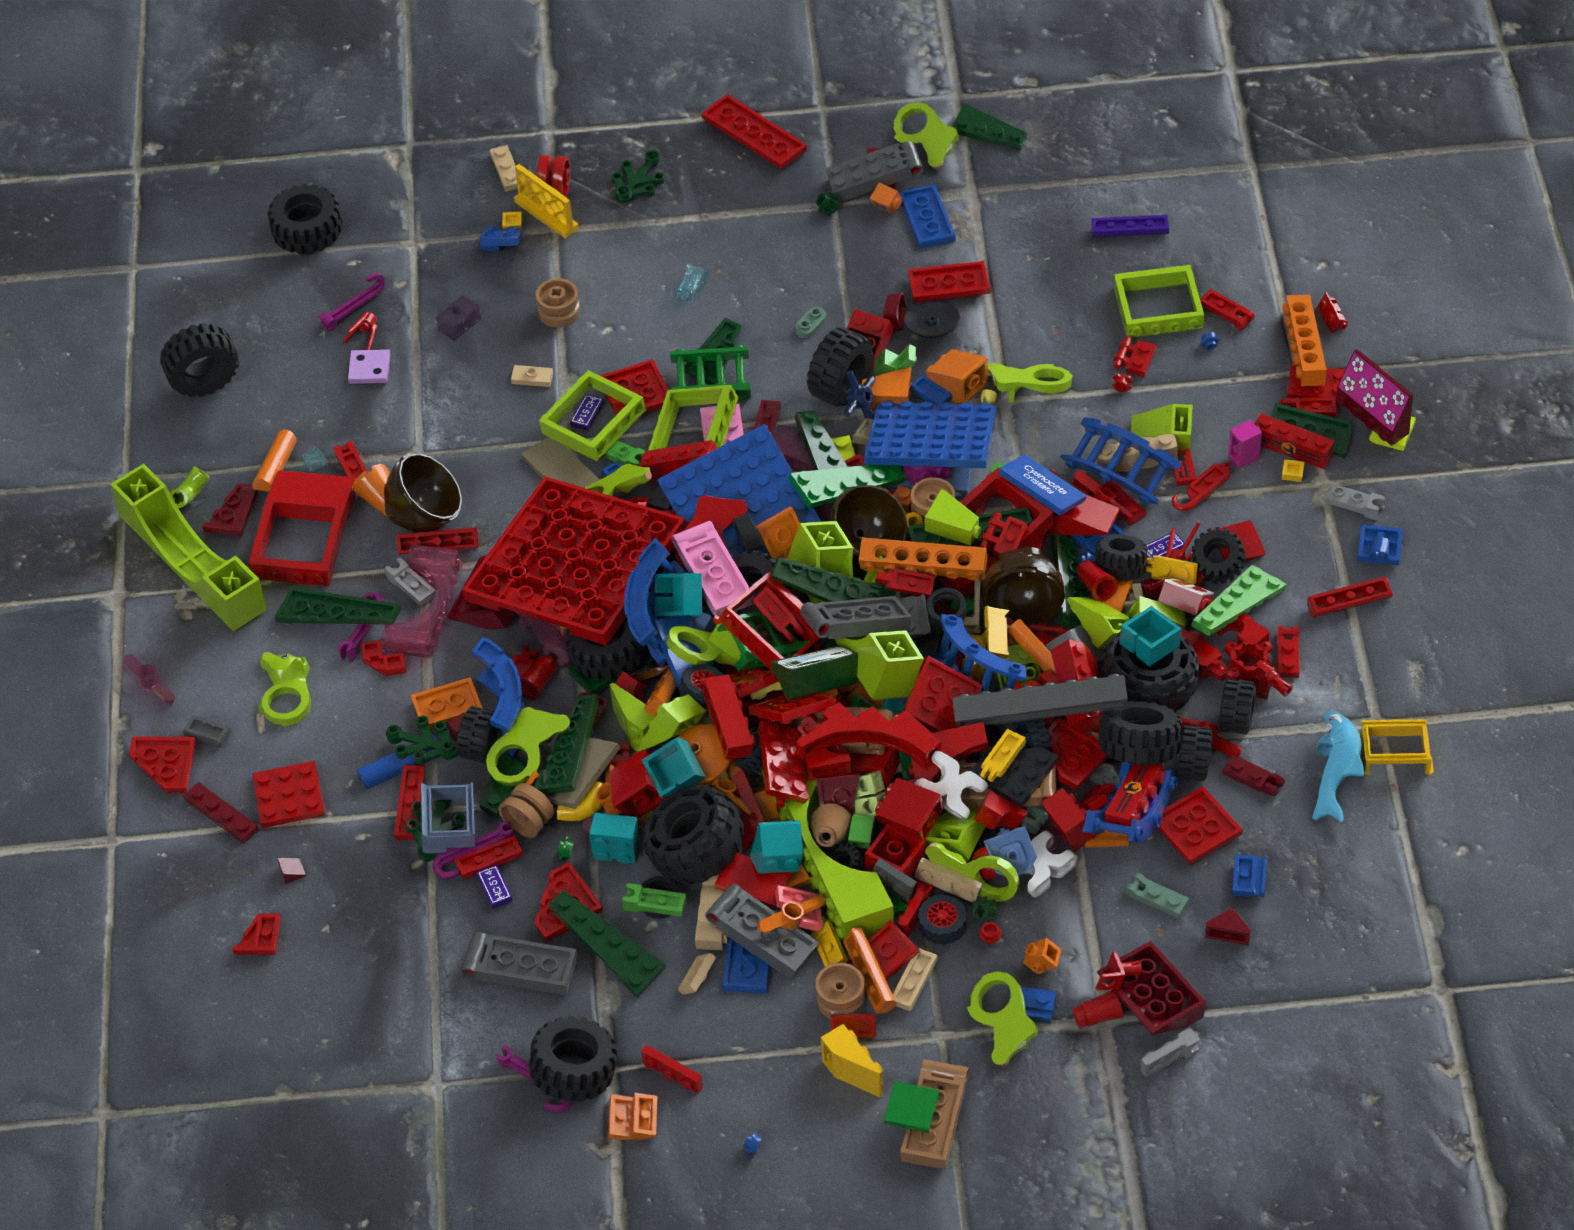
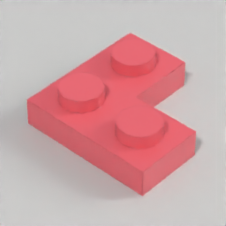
[775,885,823,932]

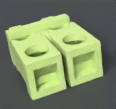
[851,770,886,819]

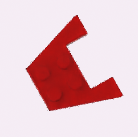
[730,769,766,853]

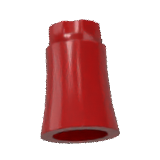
[1076,560,1118,601]
[519,655,558,700]
[1072,989,1124,1029]

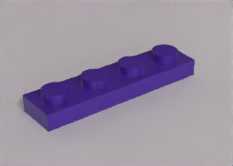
[1091,215,1169,237]

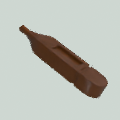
[633,664,670,681]

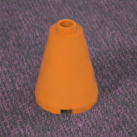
[353,464,389,519]

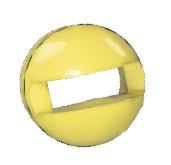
[981,389,997,405]

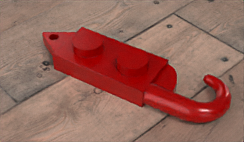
[1171,462,1231,511]

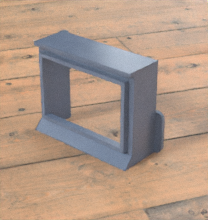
[421,782,475,853]

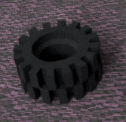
[828,842,865,871]

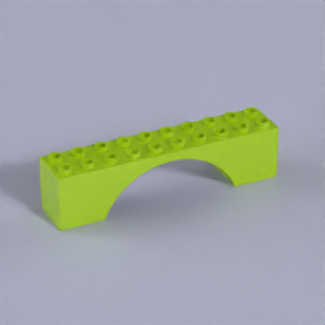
[110,463,267,632]
[787,521,924,700]
[763,765,894,948]

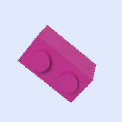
[1228,420,1262,469]

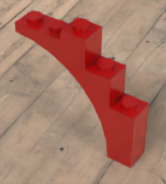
[796,702,941,766]
[906,722,989,784]

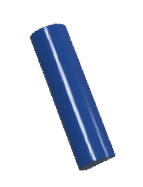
[357,735,440,790]

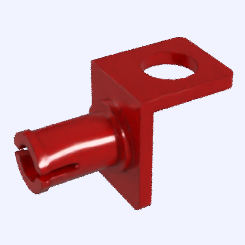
[1095,952,1142,991]

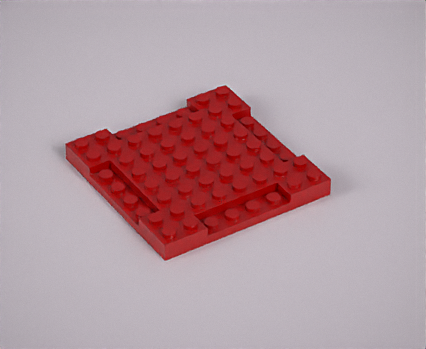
[462,476,687,646]

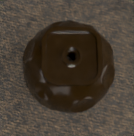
[384,453,462,532]
[828,485,908,565]
[981,547,1065,627]

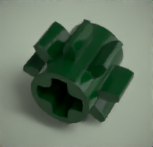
[816,190,840,216]
[970,896,1000,924]

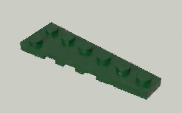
[534,694,600,795]

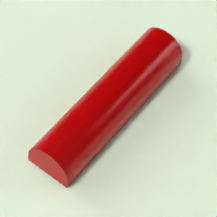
[396,527,479,555]
[1307,576,1393,618]

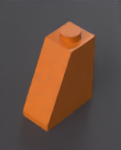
[861,368,911,409]

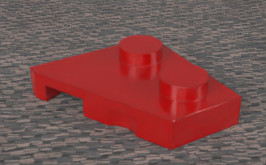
[233,914,281,955]

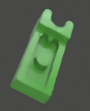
[603,440,645,466]
[622,883,687,917]

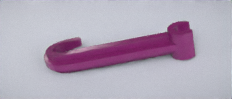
[318,273,385,331]
[338,592,385,662]
[432,821,515,879]
[495,1046,573,1113]

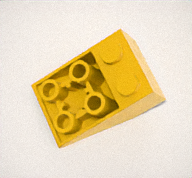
[821,1024,884,1098]

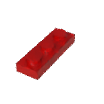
[454,835,523,880]
[641,1044,703,1094]

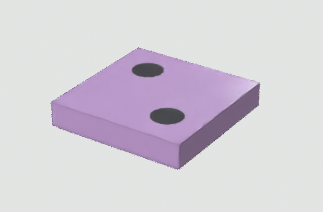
[348,350,391,384]

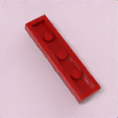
[394,765,426,840]

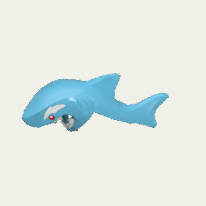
[1312,710,1364,822]

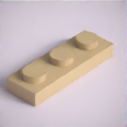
[490,145,518,192]
[914,857,982,903]
[893,948,938,1012]

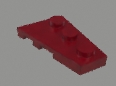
[202,484,258,536]
[816,773,860,833]

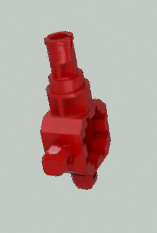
[1224,640,1293,697]

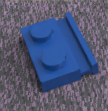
[1232,854,1267,898]
[1008,986,1056,1024]

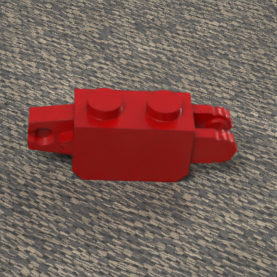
[1179,626,1229,681]

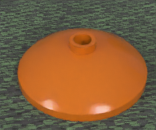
[677,724,731,786]

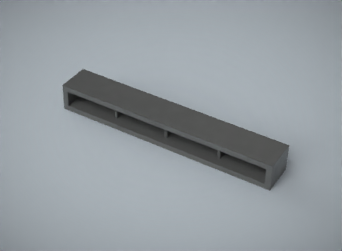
[952,674,1128,727]

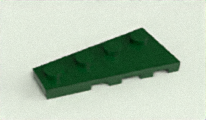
[952,103,1027,151]
[685,318,742,385]

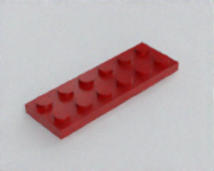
[701,94,807,170]

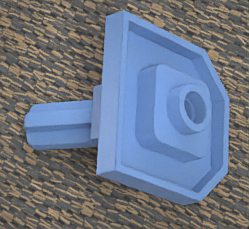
[984,826,1037,877]

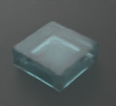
[300,447,328,472]

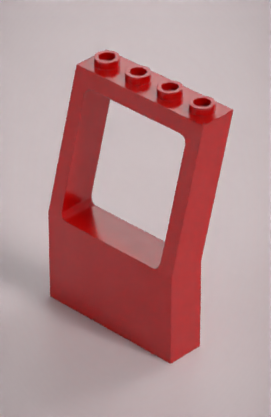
[907,468,1053,598]
[248,470,357,586]

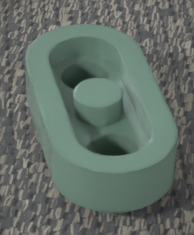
[796,307,826,339]

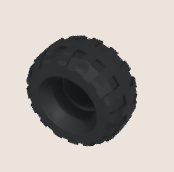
[1100,632,1199,711]
[643,785,744,885]

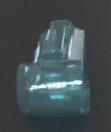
[677,264,708,301]

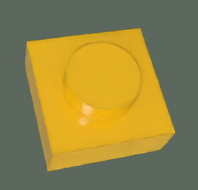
[502,211,522,229]
[1282,459,1305,482]

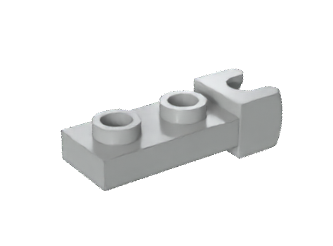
[1325,484,1386,520]
[385,558,437,606]
[1140,1028,1200,1077]

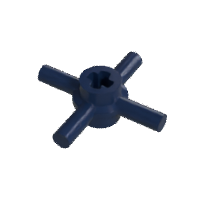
[844,370,876,419]

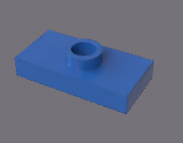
[910,374,952,404]

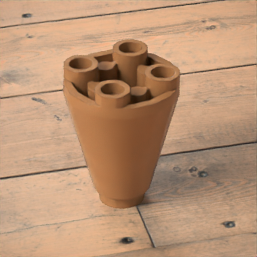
[809,803,852,847]

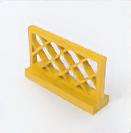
[514,164,579,239]

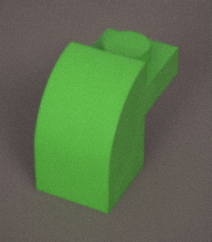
[874,344,917,376]
[848,814,876,850]

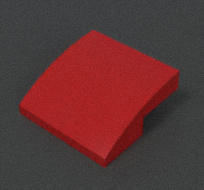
[1212,520,1265,561]

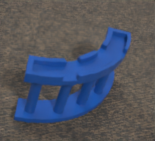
[1060,417,1182,505]
[624,538,686,666]
[931,614,1026,692]
[471,637,524,757]
[1083,762,1178,843]

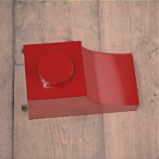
[804,748,851,781]
[974,790,1027,830]

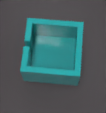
[654,573,702,616]
[1119,606,1182,666]
[642,738,706,798]
[590,813,640,864]

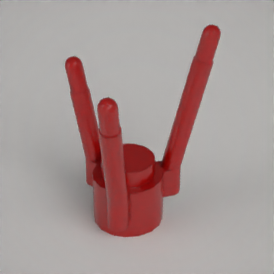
[343,312,378,350]
[1164,522,1200,561]

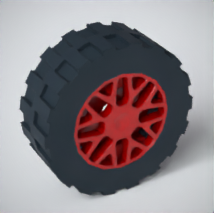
[679,664,724,709]
[918,894,967,945]

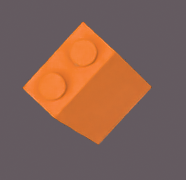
[926,349,988,404]

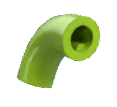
[170,467,210,508]

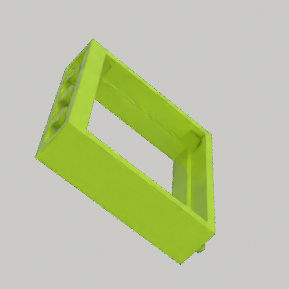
[1114,265,1204,337]
[539,370,646,461]
[648,385,738,451]

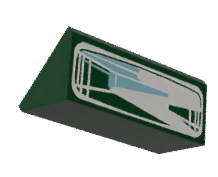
[770,645,858,701]

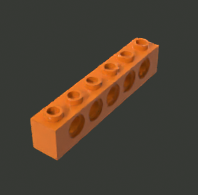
[1282,295,1327,386]
[859,537,987,581]

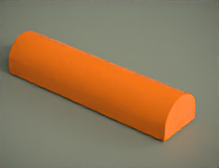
[252,429,296,492]
[1007,619,1057,677]
[644,668,678,716]
[843,928,896,1014]

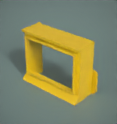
[961,606,1010,682]
[1359,719,1434,775]

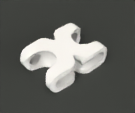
[914,751,988,820]
[1026,831,1077,897]

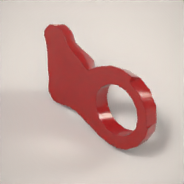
[674,495,747,573]

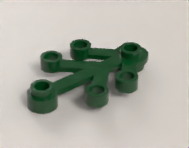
[612,150,665,202]
[386,715,458,764]
[405,800,466,862]

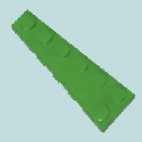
[1191,565,1287,636]

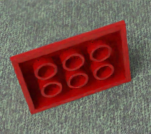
[1051,639,1104,733]

